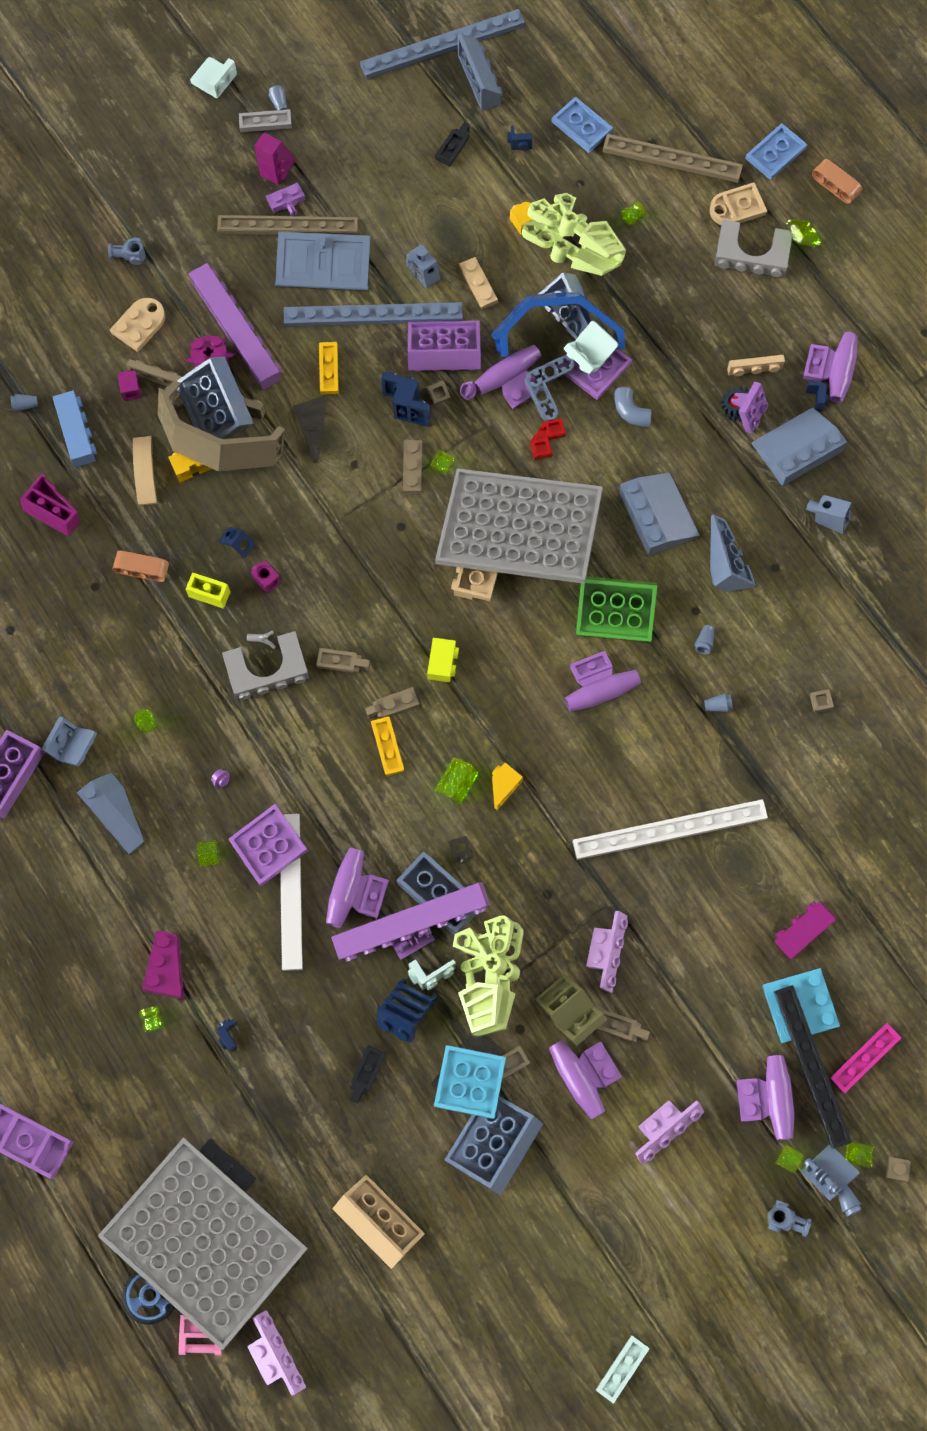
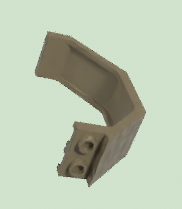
[158,380,285,471]

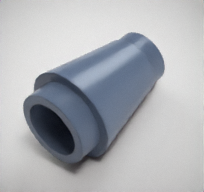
[269,85,288,110]
[10,394,38,412]
[695,625,714,655]
[704,693,733,712]
[837,1185,862,1217]

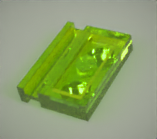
[786,219,822,246]

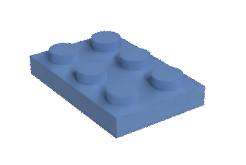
[552,97,613,153]
[745,123,807,180]

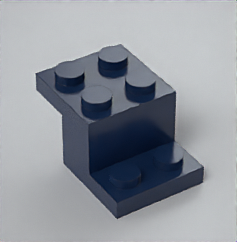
[381,372,431,427]

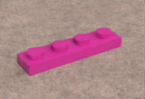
[829,1023,901,1094]

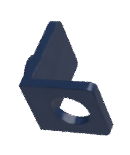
[219,527,255,557]

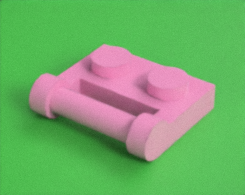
[179,1315,223,1356]

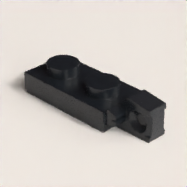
[435,122,470,167]
[350,1045,386,1104]

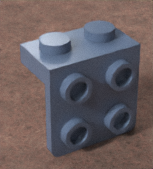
[41,717,97,766]

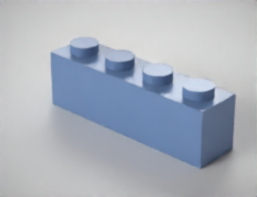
[53,390,97,467]

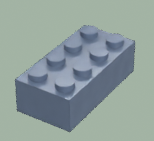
[397,851,477,936]

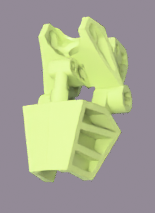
[522,193,626,276]
[453,916,523,1036]

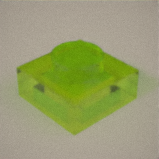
[430,450,455,475]
[775,1145,804,1174]

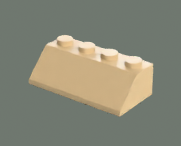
[333,1175,425,1269]

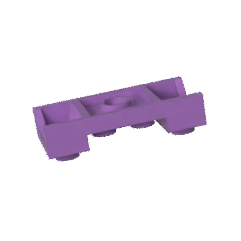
[0,1104,74,1179]

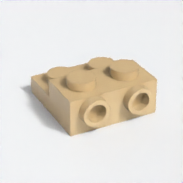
[451,567,498,601]

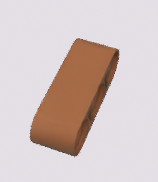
[812,159,862,204]
[112,551,169,582]

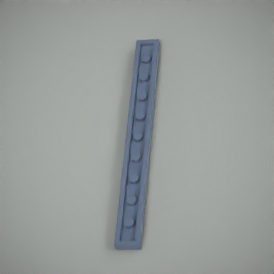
[360,9,525,79]
[284,302,463,327]

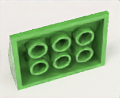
[576,576,657,642]

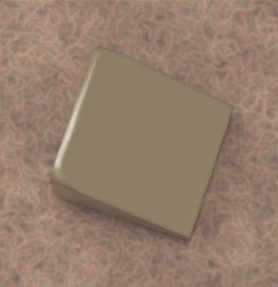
[425,380,450,404]

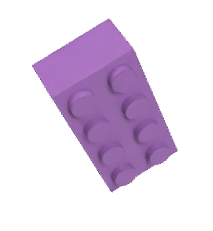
[0,730,45,819]

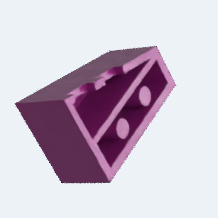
[254,133,296,185]
[20,473,80,537]
[774,901,838,960]
[142,930,185,1000]

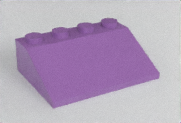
[408,321,481,371]

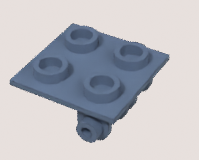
[801,1144,860,1201]

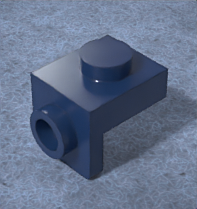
[507,125,532,151]
[805,381,829,411]
[216,1019,238,1052]

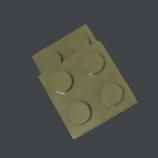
[534,974,607,1046]

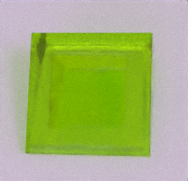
[197,840,219,866]
[846,1143,873,1167]

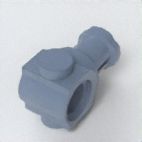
[108,238,146,265]
[768,1200,811,1237]

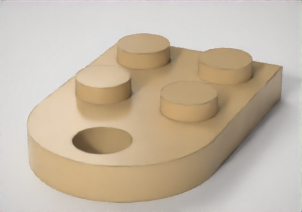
[710,183,767,225]
[110,298,165,352]

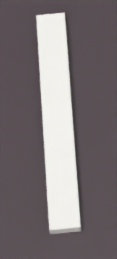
[281,814,303,971]

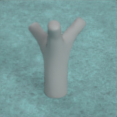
[247,631,276,649]

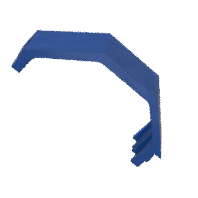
[491,292,625,357]

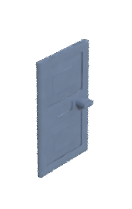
[275,232,371,290]

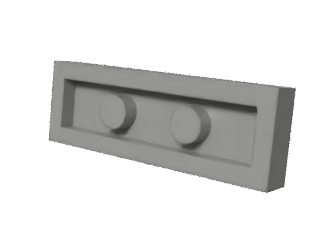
[239,109,292,132]

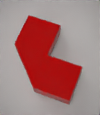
[530,418,566,460]

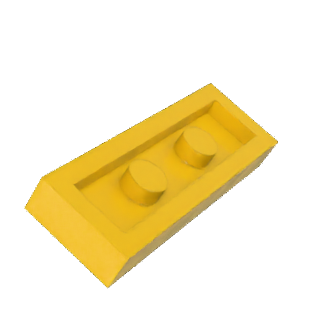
[319,342,339,395]
[371,716,405,777]

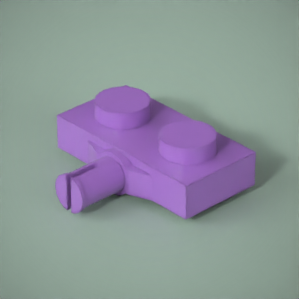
[266,183,306,216]

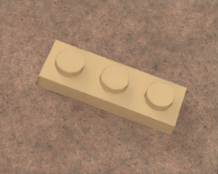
[459,257,498,310]
[727,355,785,376]

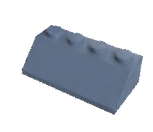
[458,33,503,111]

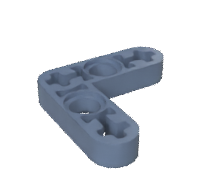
[524,355,574,421]

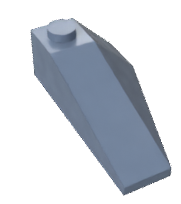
[539,272,591,339]
[710,514,755,592]
[77,773,145,855]

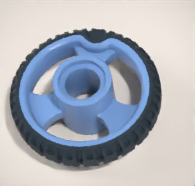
[122,1272,175,1325]

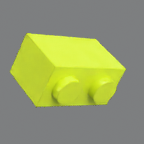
[186,572,230,609]
[427,638,459,682]

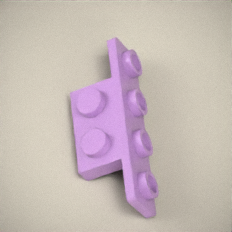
[586,911,628,993]
[635,1100,704,1165]
[247,1311,306,1396]

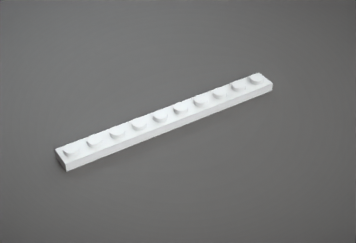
[572,799,768,860]

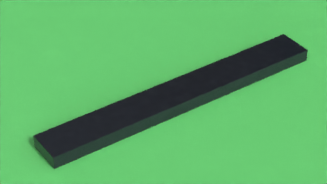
[773,985,852,1149]

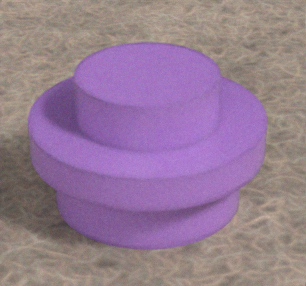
[460,381,477,400]
[211,769,230,788]

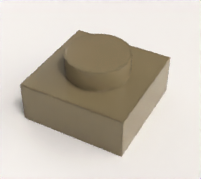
[809,689,834,713]
[886,1157,911,1182]

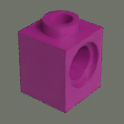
[118,370,142,401]
[251,560,281,594]

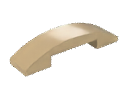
[133,436,157,506]

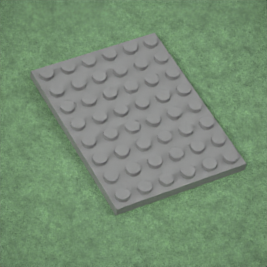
[435,469,603,584]
[98,1138,308,1350]

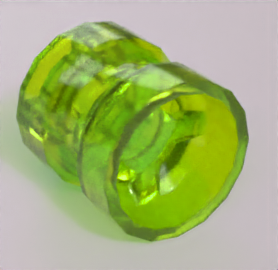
[621,201,646,226]
[134,709,156,733]
[139,1006,164,1032]

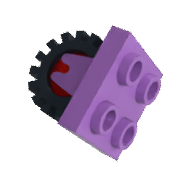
[721,382,768,434]

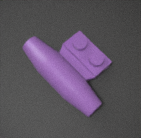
[803,332,858,403]
[474,345,541,409]
[565,651,641,712]
[326,848,389,928]
[549,1040,622,1120]
[737,1055,794,1140]

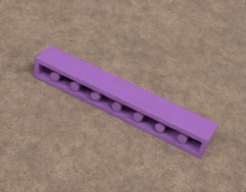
[189,263,282,390]
[331,882,490,962]

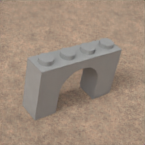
[714,220,793,277]
[222,631,309,700]

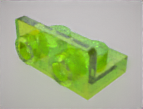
[435,757,479,804]

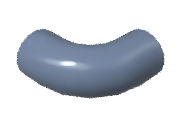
[615,387,651,427]

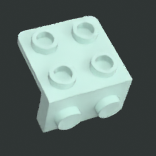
[190,57,237,98]
[564,321,618,374]
[408,960,456,991]

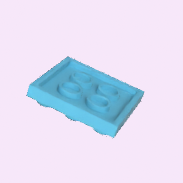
[762,968,840,1044]
[434,1045,506,1119]

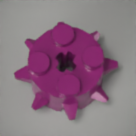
[185,335,235,368]

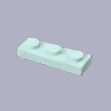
[596,1335,649,1404]

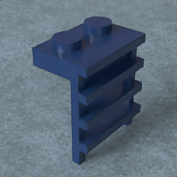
[377,978,437,1043]

